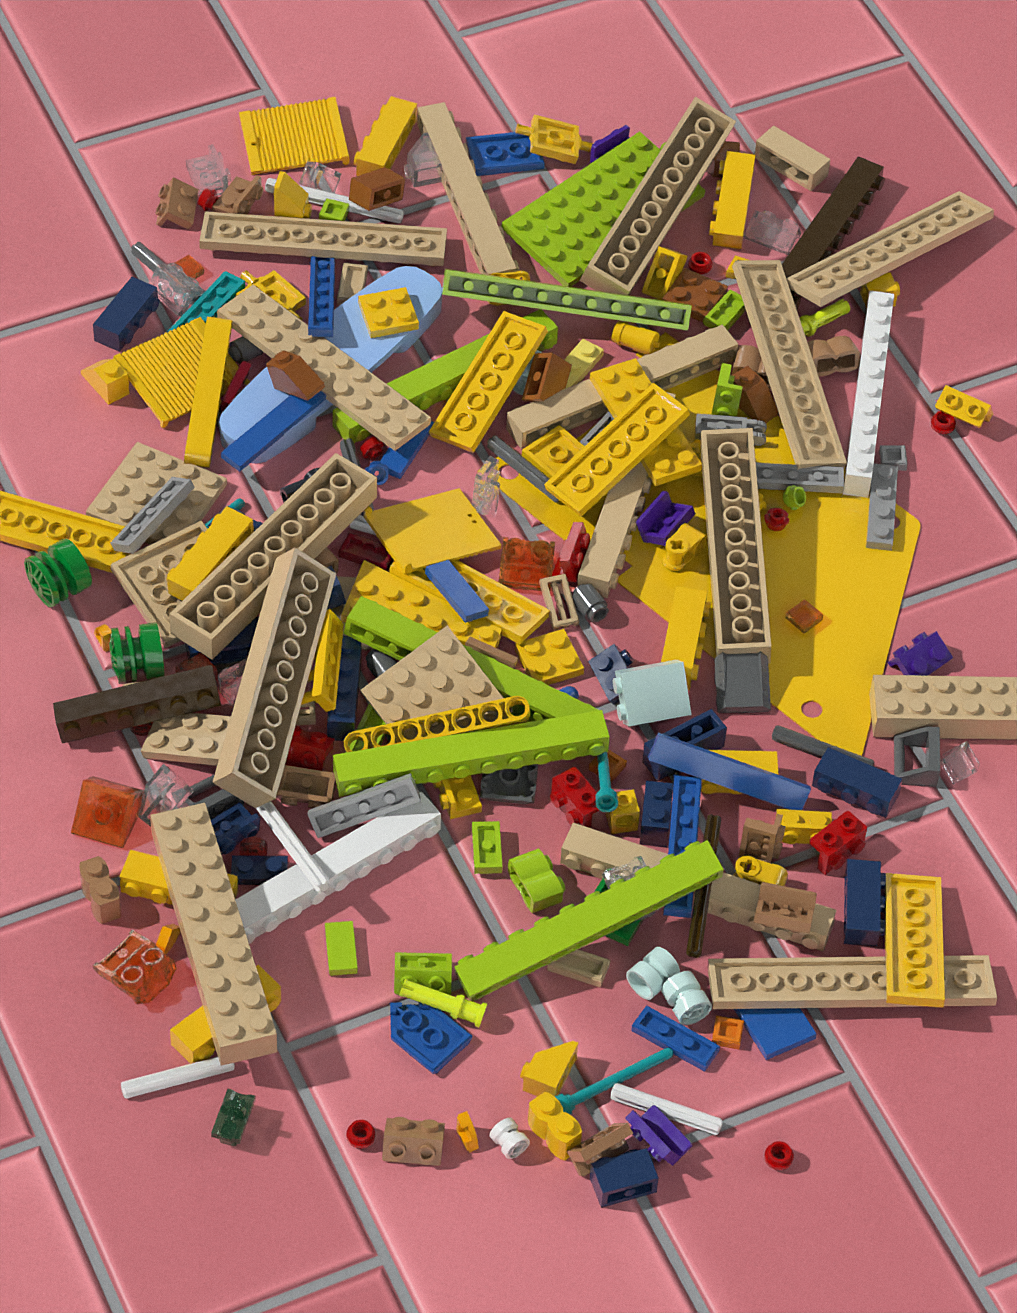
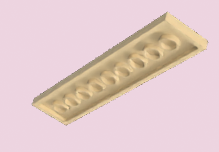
[786,191,994,307]
[199,212,447,266]
[732,260,847,470]
[217,285,431,451]
[707,955,997,1009]

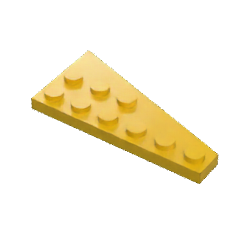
[341,560,502,648]

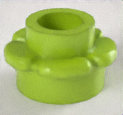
[783,485,806,510]

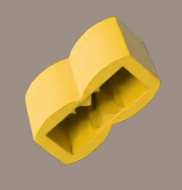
[528,1092,582,1161]

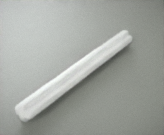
[265,178,404,224]
[256,801,330,893]

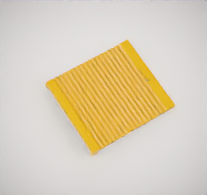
[239,97,350,175]
[113,317,250,428]
[363,488,502,575]

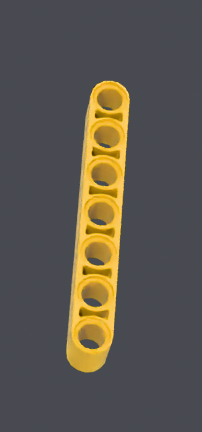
[184,317,232,468]
[344,696,530,752]

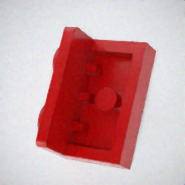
[552,522,590,582]
[285,725,335,771]
[550,767,600,828]
[809,811,867,875]

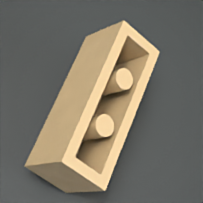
[755,126,830,191]

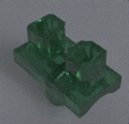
[211,1089,256,1146]

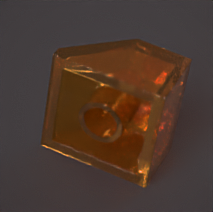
[71,776,144,848]

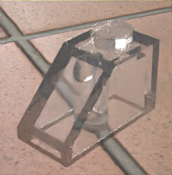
[404,132,442,188]
[138,764,194,827]

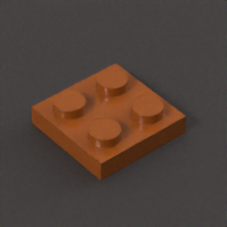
[662,268,728,322]

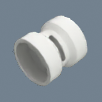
[489,1118,530,1159]

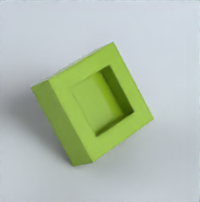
[319,198,349,221]

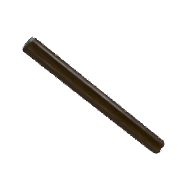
[686,814,721,958]

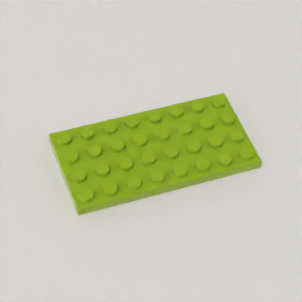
[501,131,706,287]

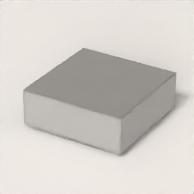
[879,445,908,471]

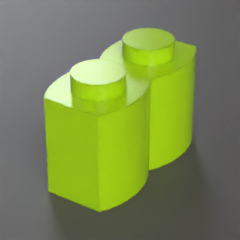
[508,848,565,913]

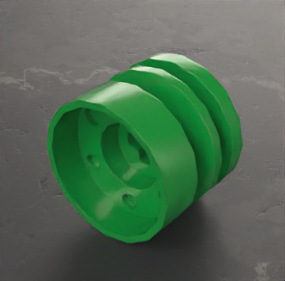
[24,538,92,607]
[109,622,165,684]

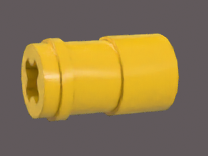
[612,321,660,355]

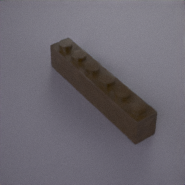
[53,665,221,744]

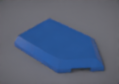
[390,1002,472,1074]

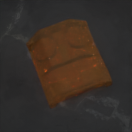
[499,537,555,591]
[93,930,177,1005]

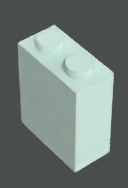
[613,660,692,726]

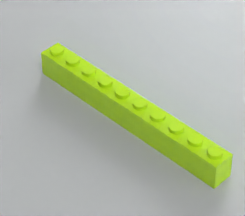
[442,269,692,330]
[333,309,558,443]
[343,596,599,722]
[333,710,610,797]
[455,840,724,1002]

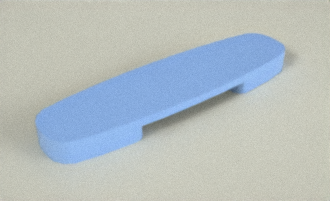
[219,266,442,464]

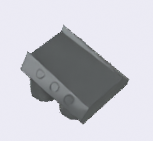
[714,651,771,713]
[480,764,539,804]

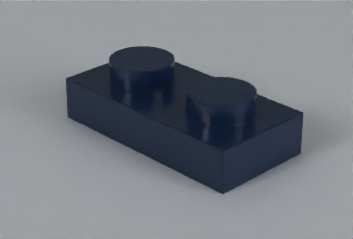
[231,855,288,885]

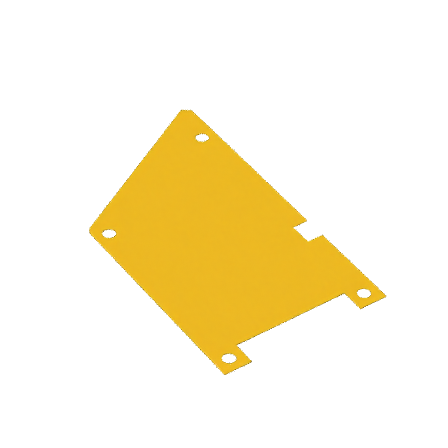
[477,332,920,756]

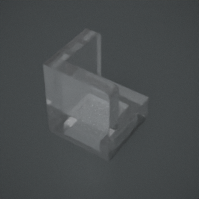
[299,161,342,193]
[940,741,980,784]

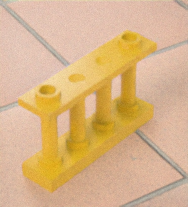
[301,609,344,712]

